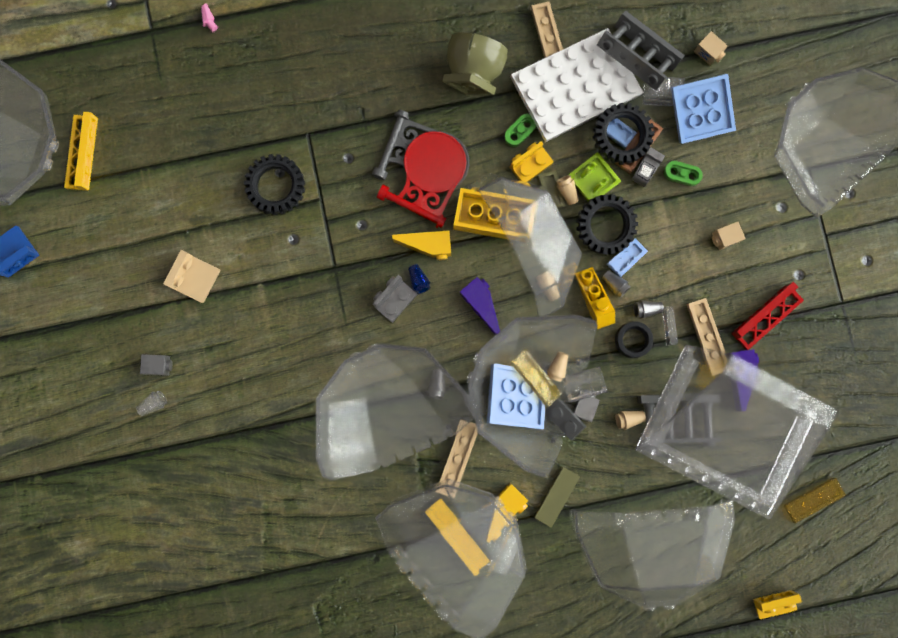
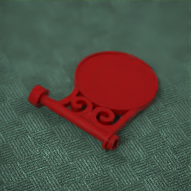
[376,131,466,228]

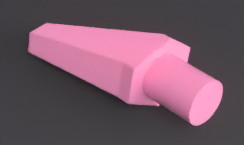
[201,4,218,32]

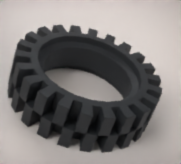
[592,103,654,165]
[244,154,305,215]
[576,194,638,254]

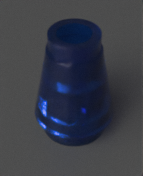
[408,264,431,294]

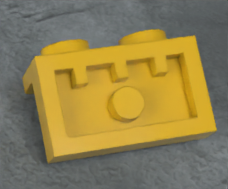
[510,141,554,186]
[753,590,802,619]

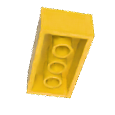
[453,188,536,243]

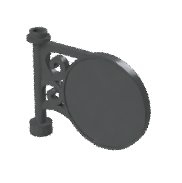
[371,110,469,193]

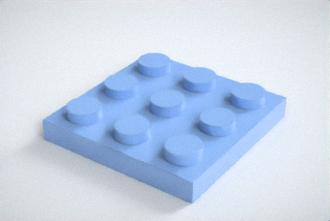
[671,74,736,144]
[487,364,547,430]

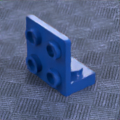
[0,226,39,278]

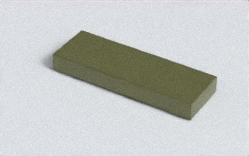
[534,467,580,528]

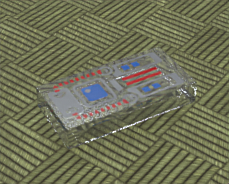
[662,306,678,346]

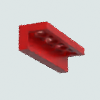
[731,281,804,350]

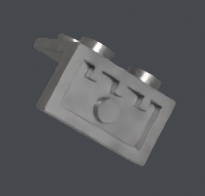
[373,275,417,323]

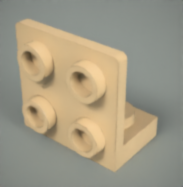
[163,250,220,303]

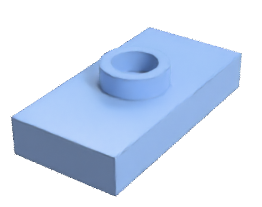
[607,118,637,149]
[606,239,648,277]

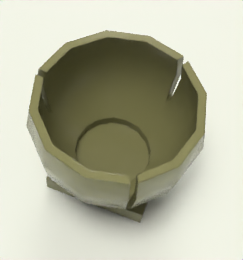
[442,32,508,95]

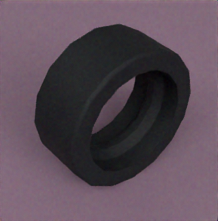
[615,322,653,358]

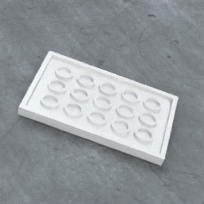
[510,28,643,142]

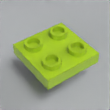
[569,152,621,201]

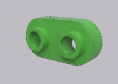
[505,114,536,147]
[664,161,703,186]

